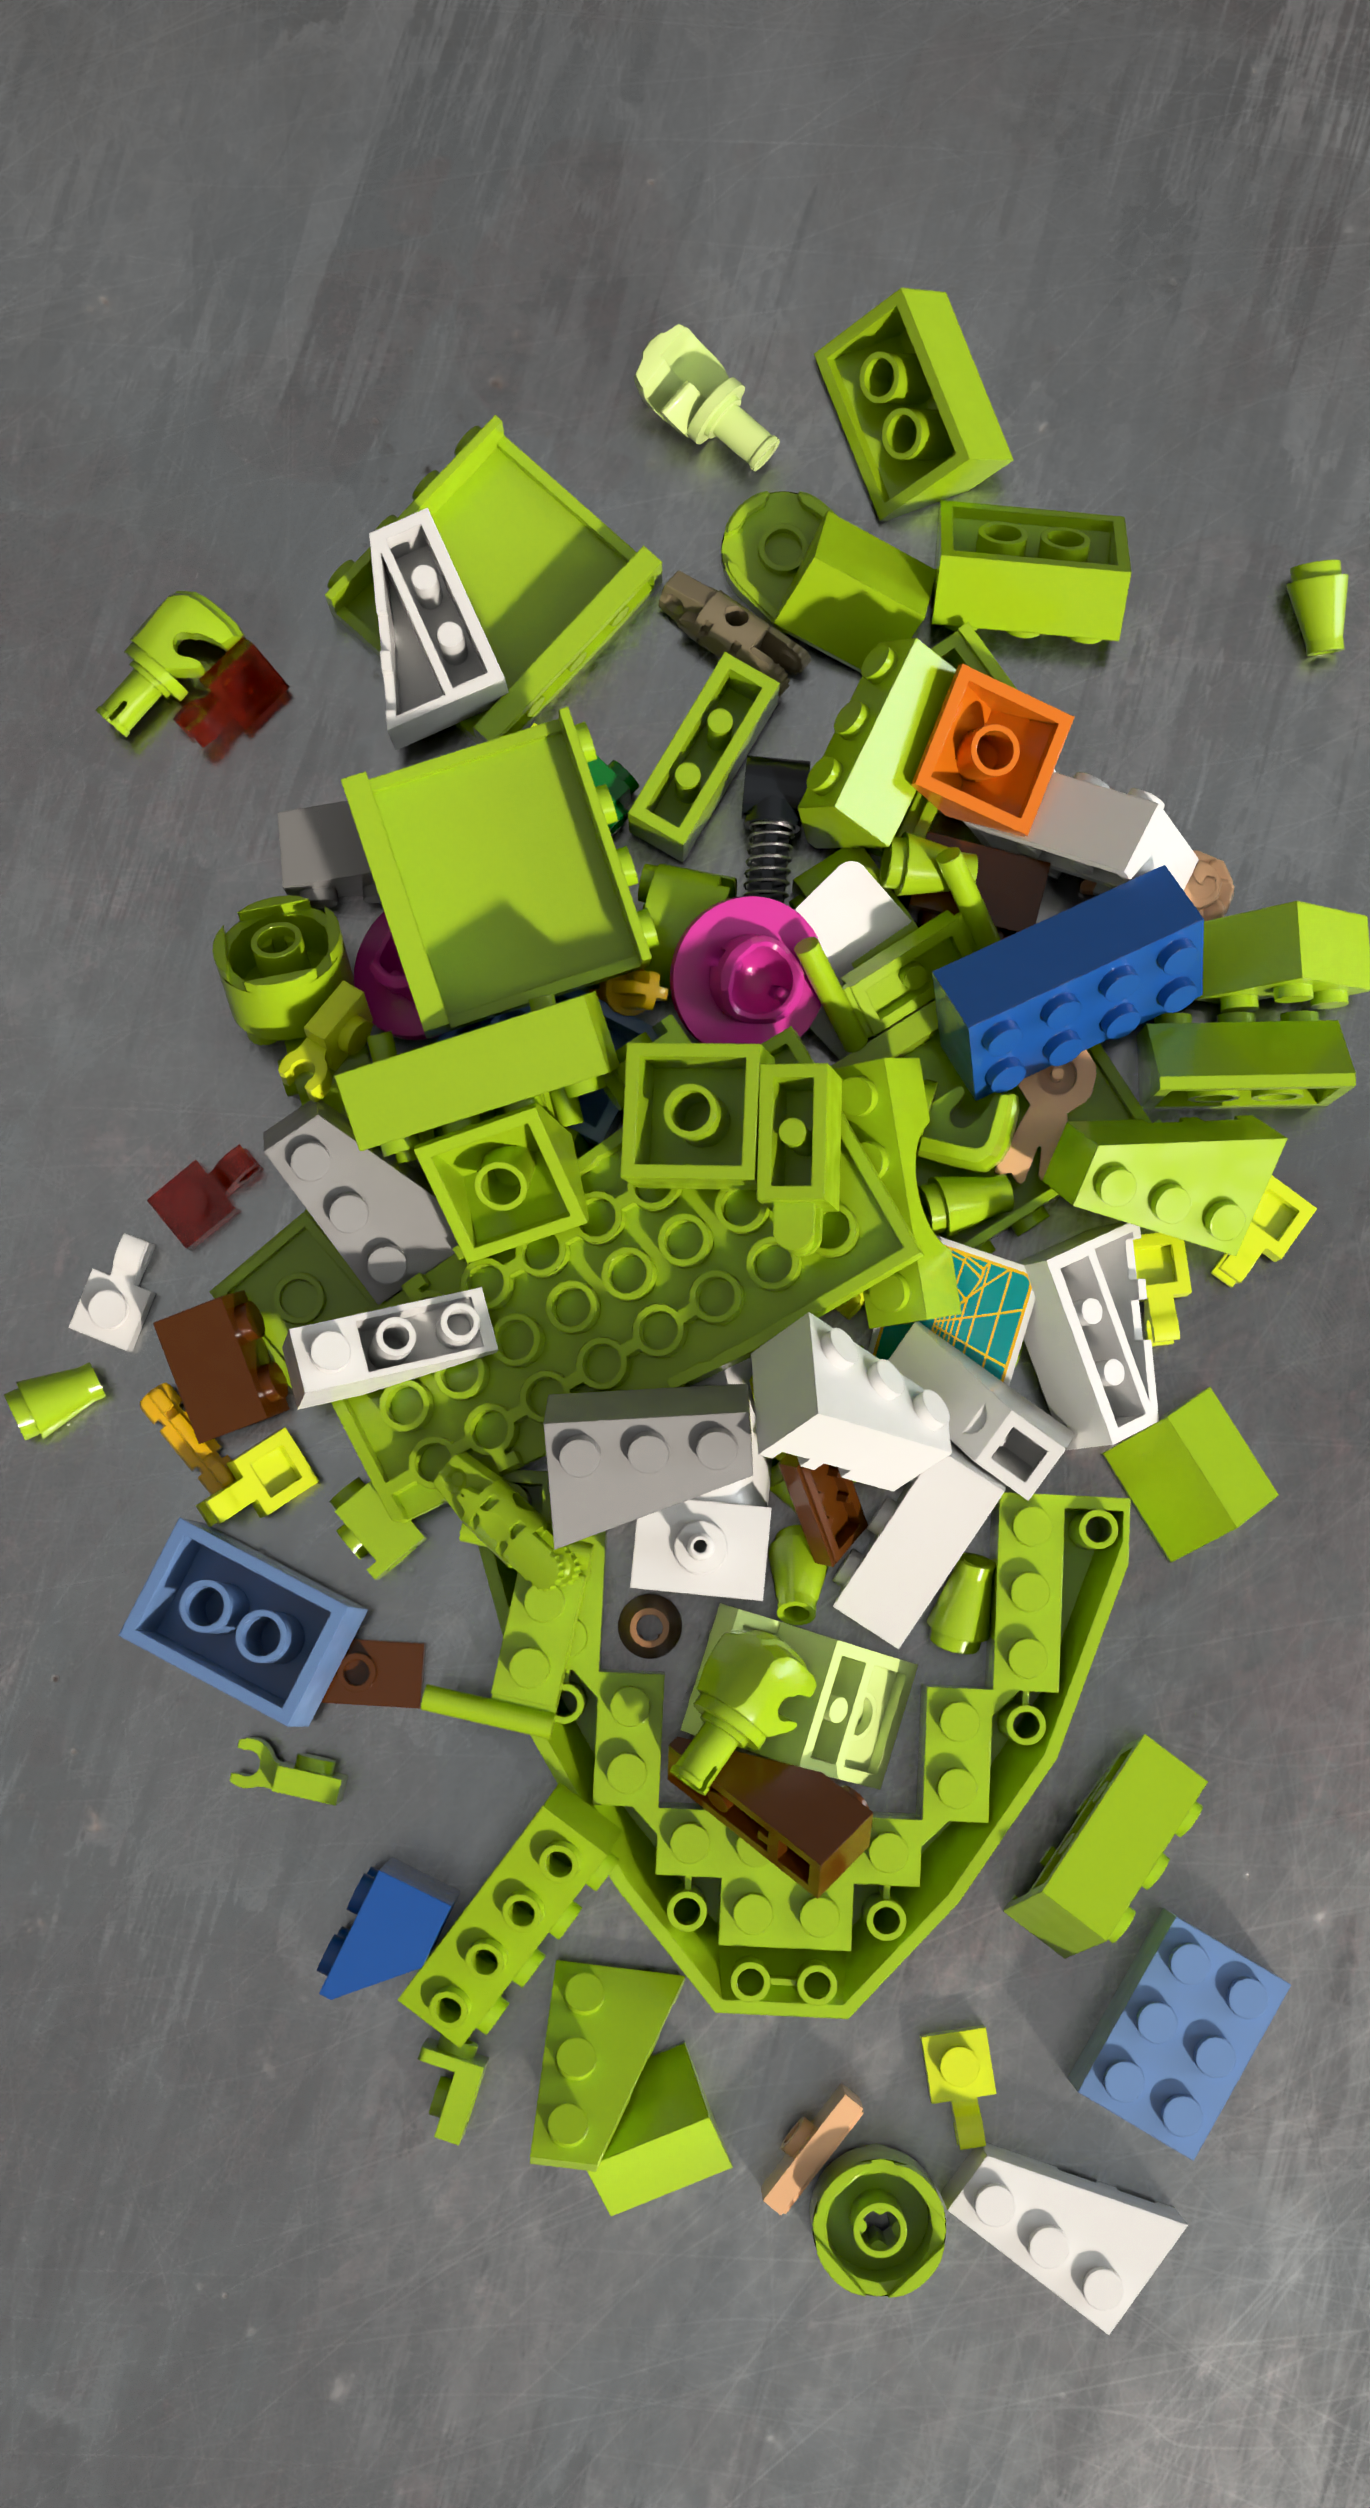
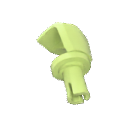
[634,324,780,471]

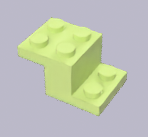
[681,1603,918,1790]

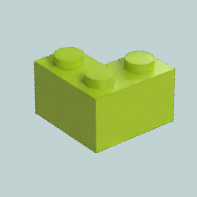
[1194,901,1370,1013]

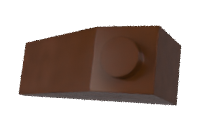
[667,1736,874,1899]

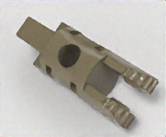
[658,571,812,697]

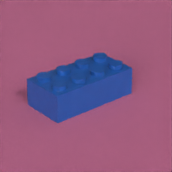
[932,865,1204,1101]

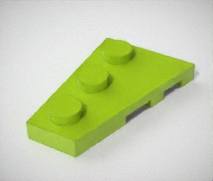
[530,1960,685,2172]

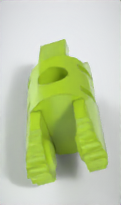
[433,1452,582,1592]

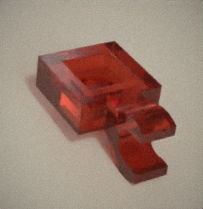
[173,637,290,748]
[147,1144,262,1251]

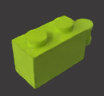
[757,1063,842,1257]

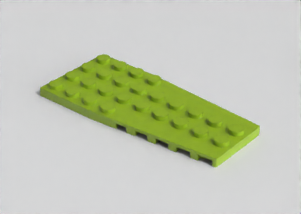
[331,1026,925,1523]

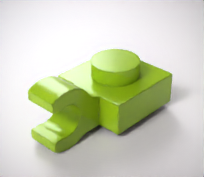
[229,1737,349,1806]

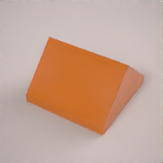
[911,664,1074,837]

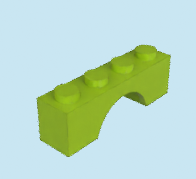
[833,1058,962,1329]

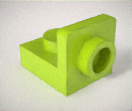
[418,2034,489,2145]

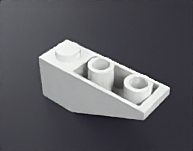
[282,1287,498,1410]
[888,1321,1075,1501]

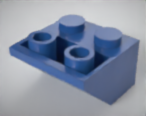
[316,1857,461,2000]

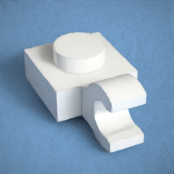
[68,1233,156,1352]

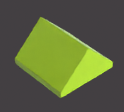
[771,511,935,673]
[414,1102,589,1264]
[1101,1387,1279,1563]
[587,2041,733,2216]

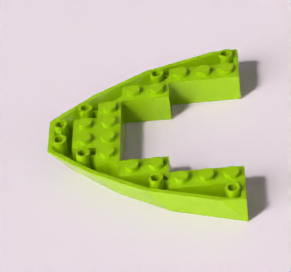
[478,1470,1131,2019]

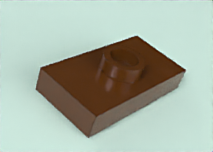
[778,1453,868,1567]
[321,1639,426,1709]

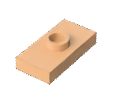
[761,2083,864,2215]

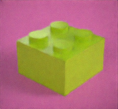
[620,1043,775,1190]

